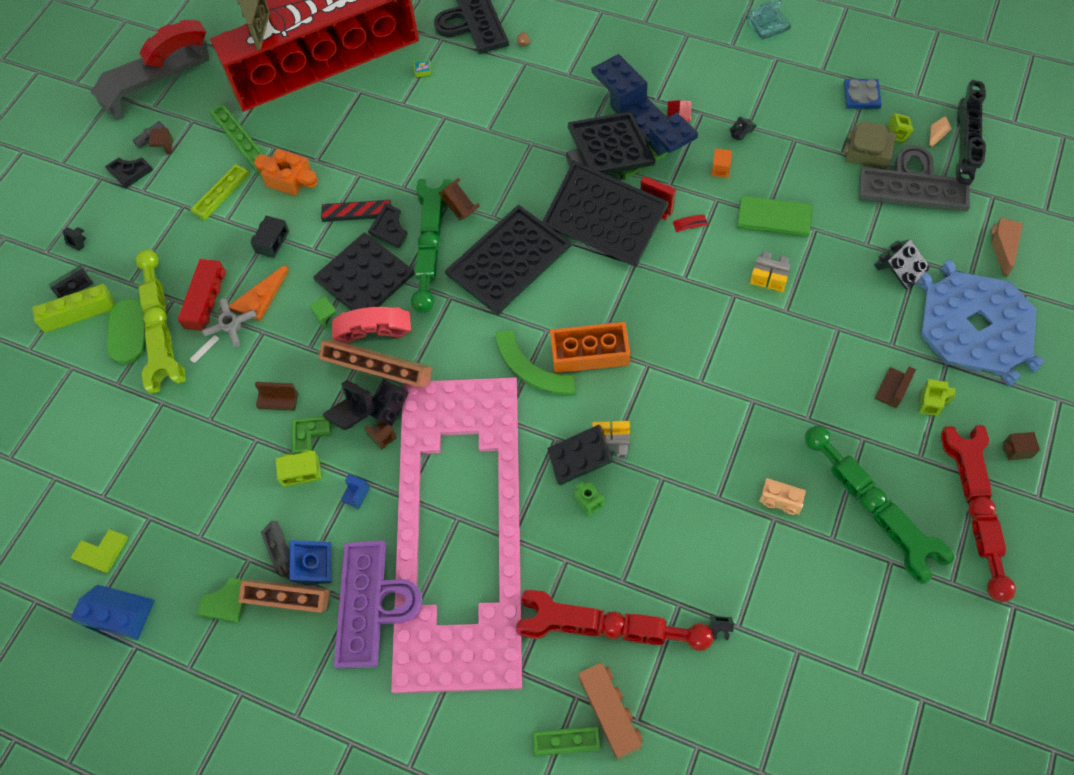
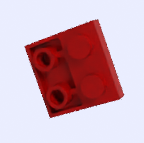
[640,176,676,221]

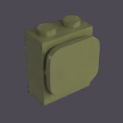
[844,122,897,170]

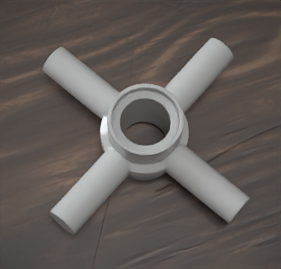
[202,299,257,347]

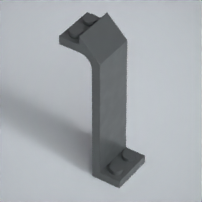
[91,40,209,120]

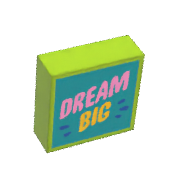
[414,60,431,77]

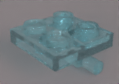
[746,0,791,40]

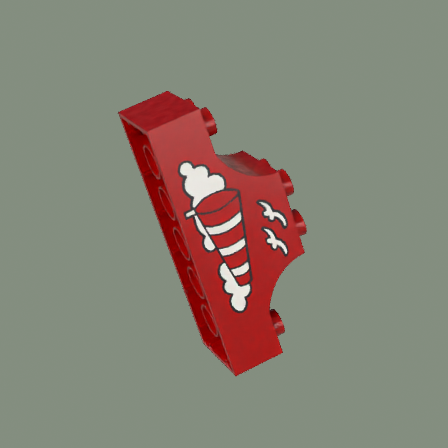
[210,0,419,112]

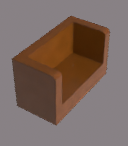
[439,177,480,221]

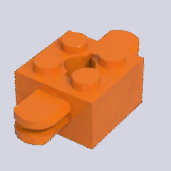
[254,148,318,196]

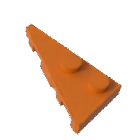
[229,265,289,321]

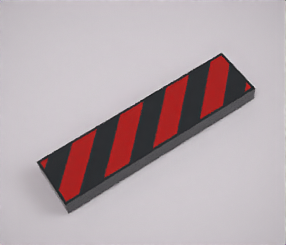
[321,200,391,222]

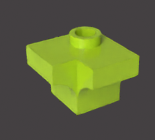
[918,379,956,416]

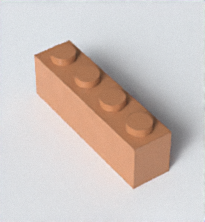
[238,579,330,613]
[578,662,643,760]

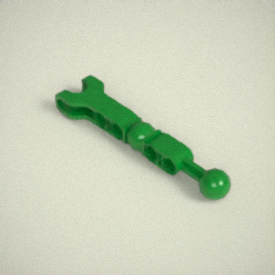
[411,179,452,313]
[805,426,954,584]

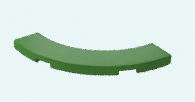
[495,330,575,395]

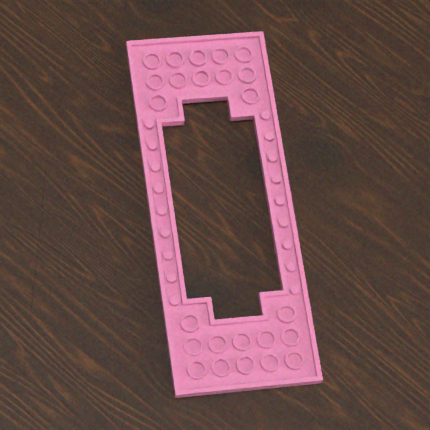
[391,378,522,694]

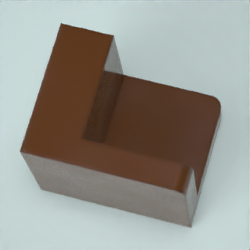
[148,128,173,154]
[364,422,397,450]

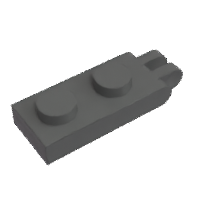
[261,521,289,577]

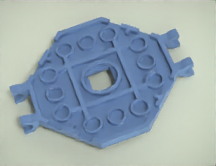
[917,260,1045,387]

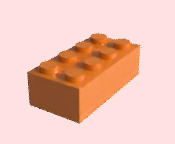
[550,322,630,374]

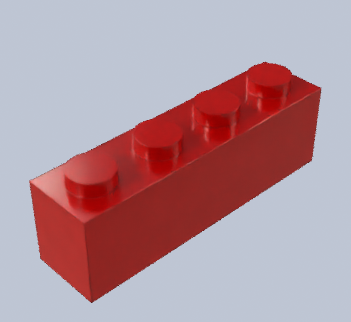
[177,259,226,331]

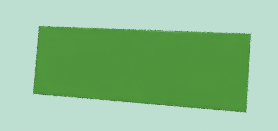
[532,726,601,756]

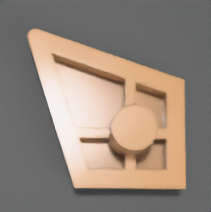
[929,116,952,148]

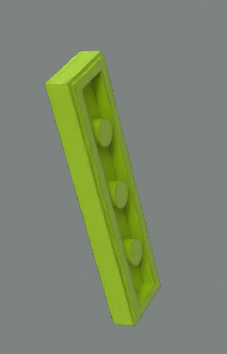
[190,164,250,221]

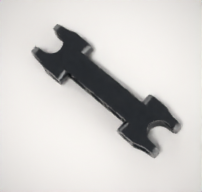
[956,80,986,186]

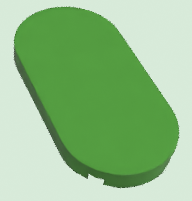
[107,298,146,364]

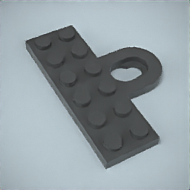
[859,146,970,211]

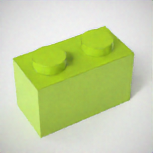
[276,450,321,487]

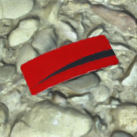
[673,214,708,233]

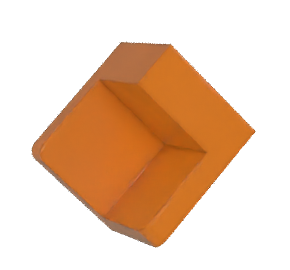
[711,149,732,178]

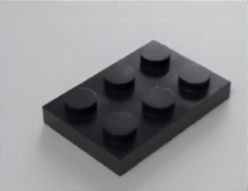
[547,425,613,485]

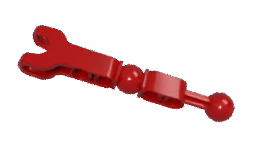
[941,425,1016,603]
[516,590,714,651]

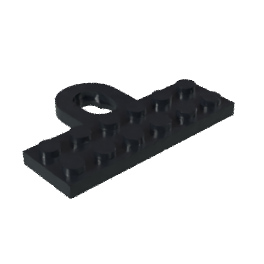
[434,0,509,54]

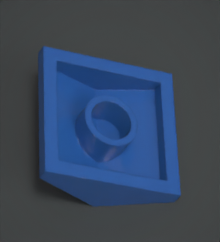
[289,540,331,585]

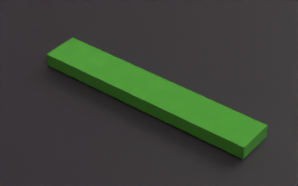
[209,104,264,175]

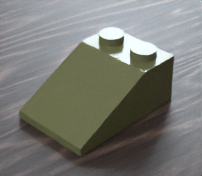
[237,0,270,50]

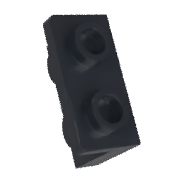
[370,379,409,426]

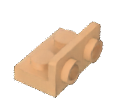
[759,478,806,515]

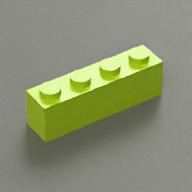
[32,283,115,333]

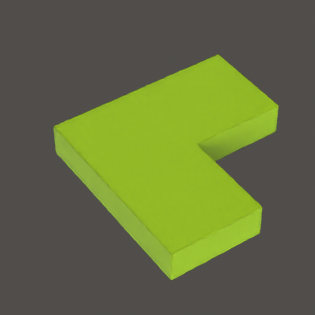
[70,529,128,574]

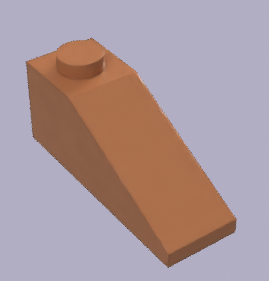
[990,218,1023,277]

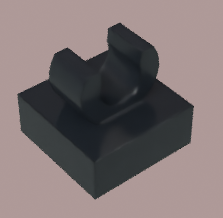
[62,227,86,251]
[710,616,734,640]

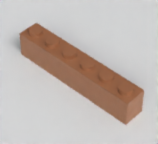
[318,340,433,387]

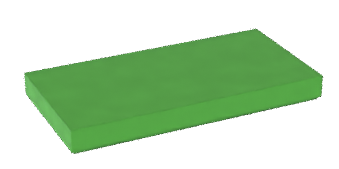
[737,196,812,237]

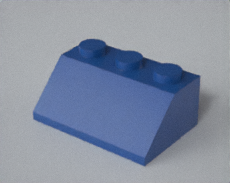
[70,585,155,640]

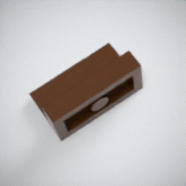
[875,366,916,409]
[255,382,298,411]

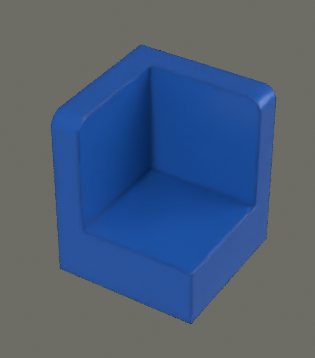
[341,474,370,509]

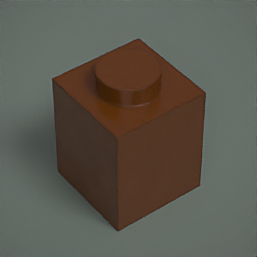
[1003,432,1040,460]

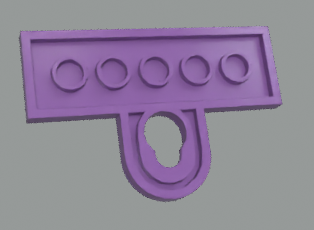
[334,540,422,669]

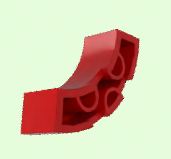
[139,20,206,67]

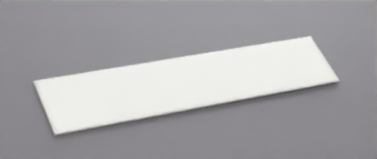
[190,335,219,363]

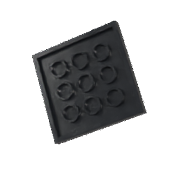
[567,112,656,174]
[313,232,415,311]

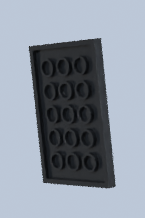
[542,160,669,268]
[445,205,571,315]

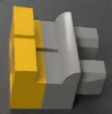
[749,252,791,292]
[592,421,630,459]

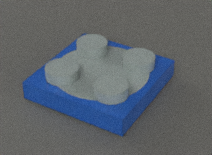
[844,79,882,109]

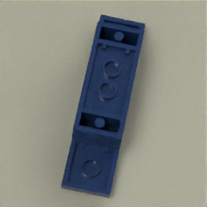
[591,54,698,156]

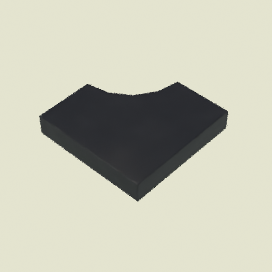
[105,157,153,189]
[368,203,408,248]

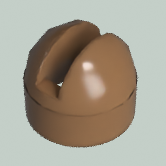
[517,32,531,46]

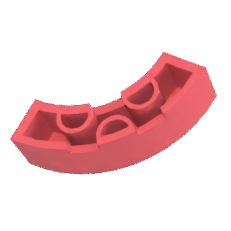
[332,307,411,344]

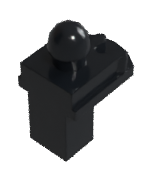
[730,116,757,141]

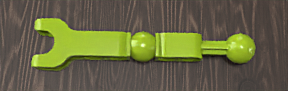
[135,249,186,394]

